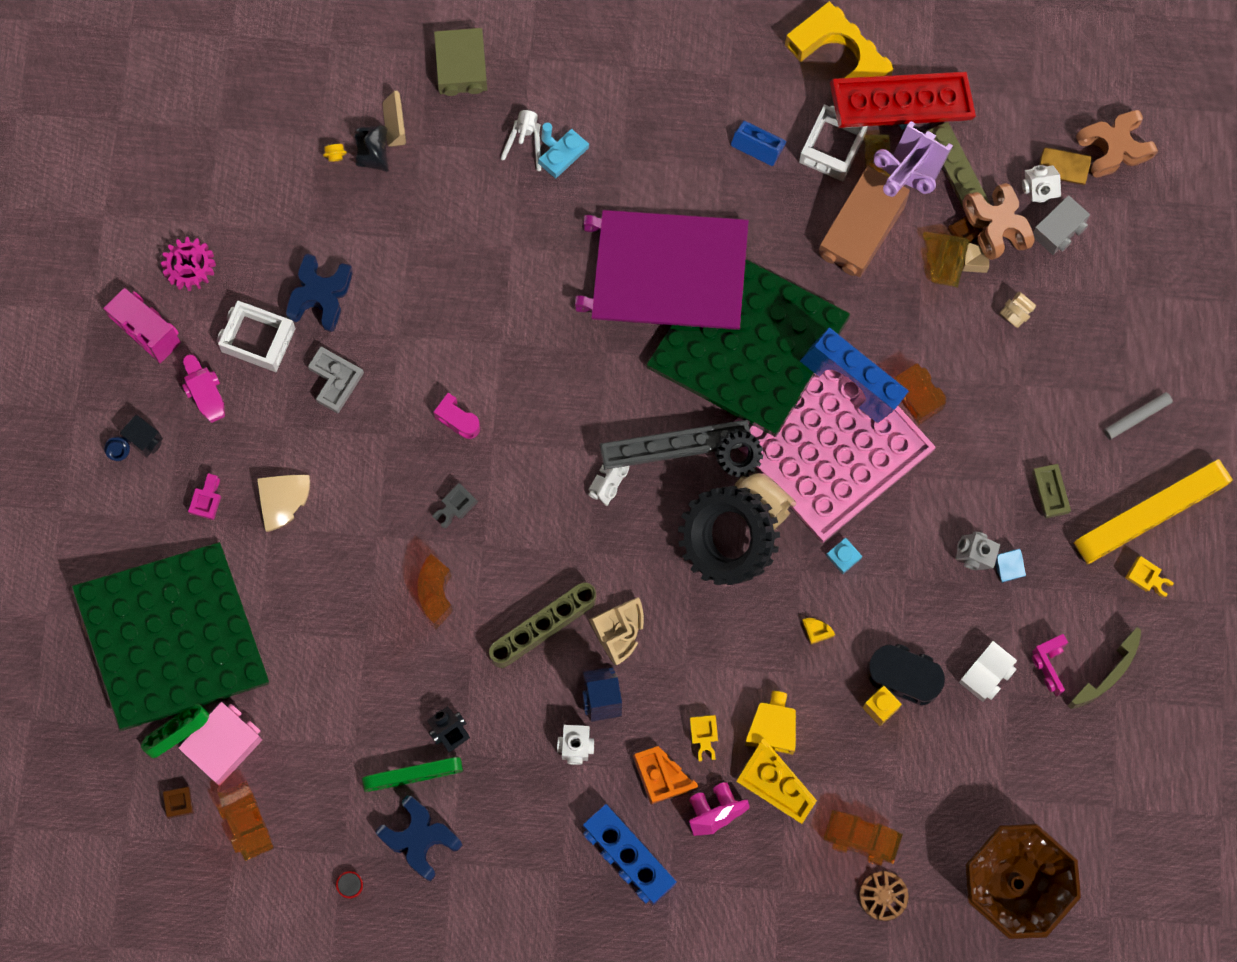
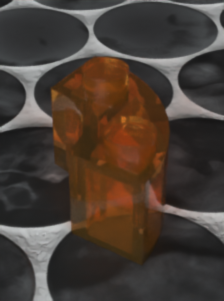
[417,553,453,629]
[217,781,274,861]
[823,810,903,866]

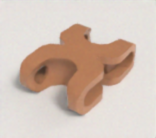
[1076,110,1158,178]
[963,183,1034,260]

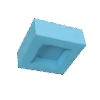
[826,538,863,574]

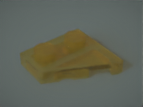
[923,232,970,288]

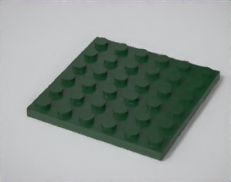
[647,260,850,437]
[72,542,269,732]

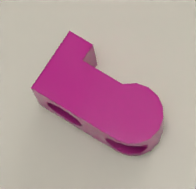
[434,393,480,439]

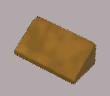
[1039,148,1092,185]

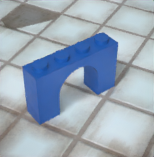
[800,327,909,423]

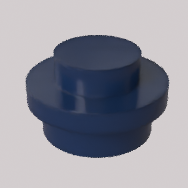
[104,436,130,461]

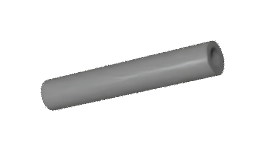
[1104,392,1173,440]

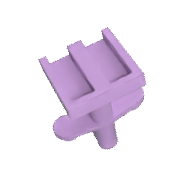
[874,121,953,197]

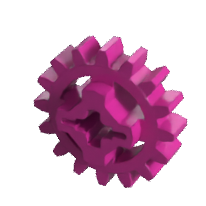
[161,237,216,291]

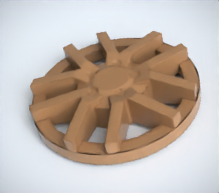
[859,871,909,921]

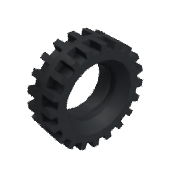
[678,486,780,585]

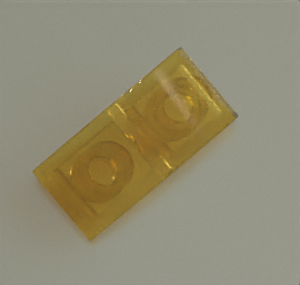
[864,135,891,177]

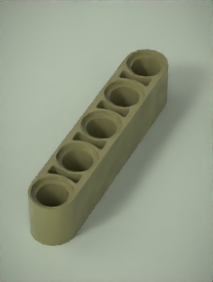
[489,583,596,668]

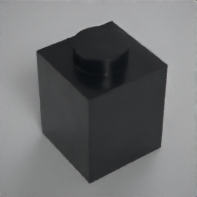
[120,414,163,457]

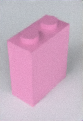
[179,702,262,786]

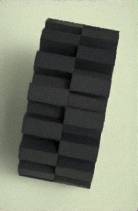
[715,429,763,477]

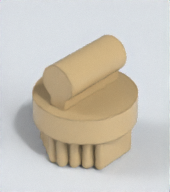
[1000,292,1036,328]

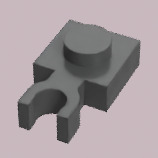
[432,483,478,529]

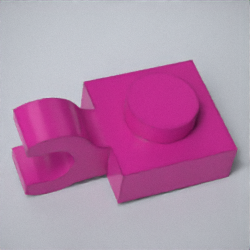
[188,473,221,520]

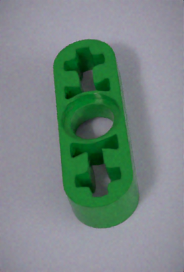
[141,704,209,758]

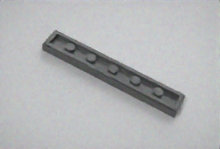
[600,420,750,470]

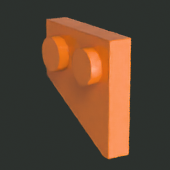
[633,746,698,804]

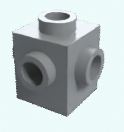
[955,532,1000,570]

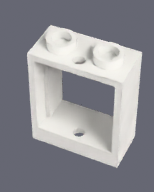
[799,104,868,181]
[217,301,296,372]

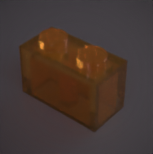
[893,363,946,425]

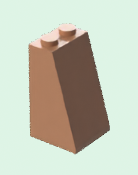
[818,166,910,278]

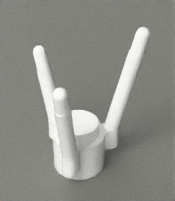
[501,110,541,171]

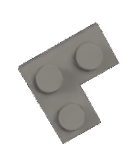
[308,347,364,414]

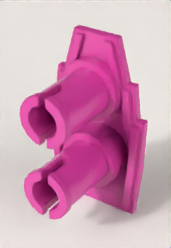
[689,782,750,836]

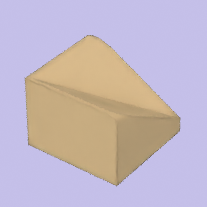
[962,243,989,273]

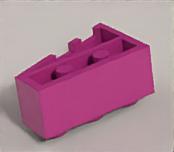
[103,288,181,363]

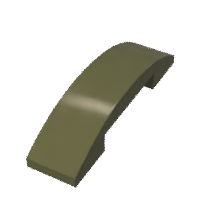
[1068,627,1141,709]

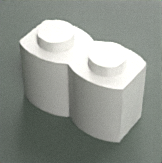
[959,641,1017,702]

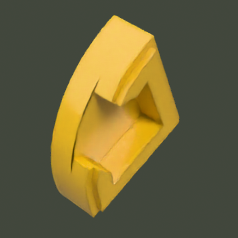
[802,618,835,644]

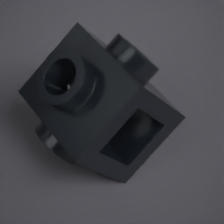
[427,706,470,753]

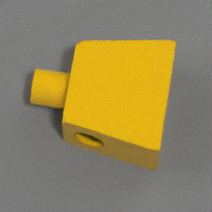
[745,691,796,755]

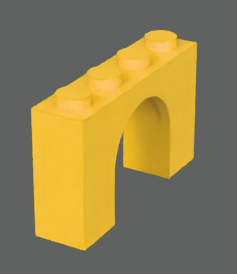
[785,1,893,78]

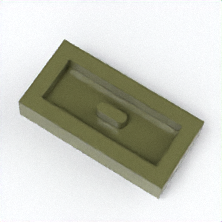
[1032,464,1071,519]

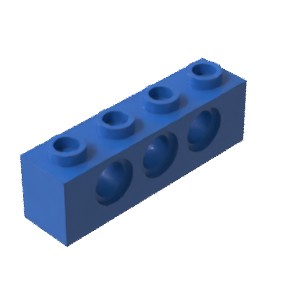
[583,804,677,905]

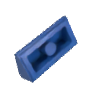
[731,121,787,166]

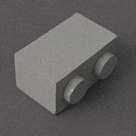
[1033,195,1090,255]

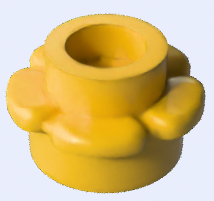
[323,144,347,162]

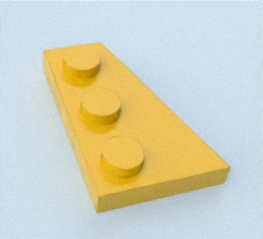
[736,738,817,824]

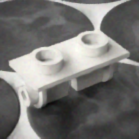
[588,465,629,506]

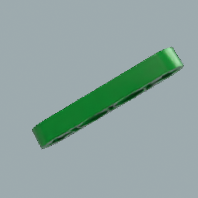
[362,757,463,792]

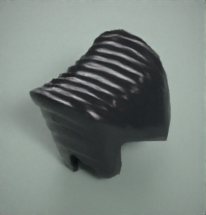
[355,125,389,172]

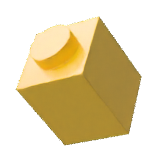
[863,686,902,726]

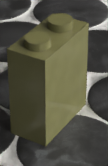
[434,28,488,96]

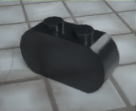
[867,644,945,706]

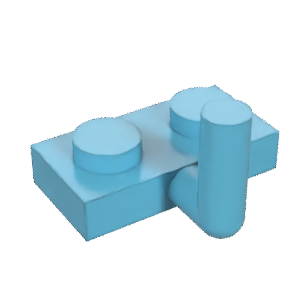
[538,123,589,179]

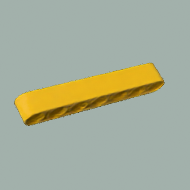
[1074,459,1233,564]

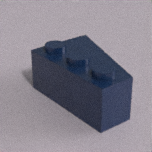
[582,667,622,722]

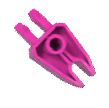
[182,355,225,423]

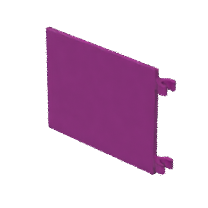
[575,210,749,330]

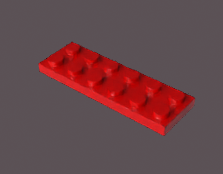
[830,72,976,128]

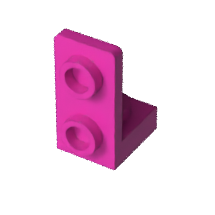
[1032,634,1068,697]

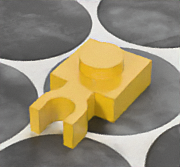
[1125,556,1174,598]
[690,715,718,761]

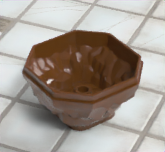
[965,824,1081,939]

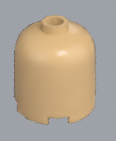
[734,473,796,530]

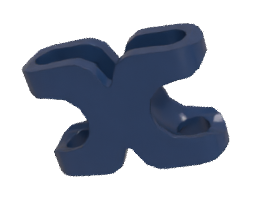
[286,254,353,332]
[375,795,463,882]

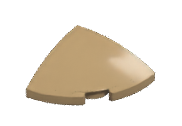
[257,475,310,532]
[589,597,644,665]

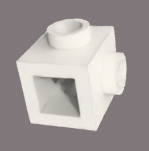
[1022,165,1061,203]
[557,725,594,765]

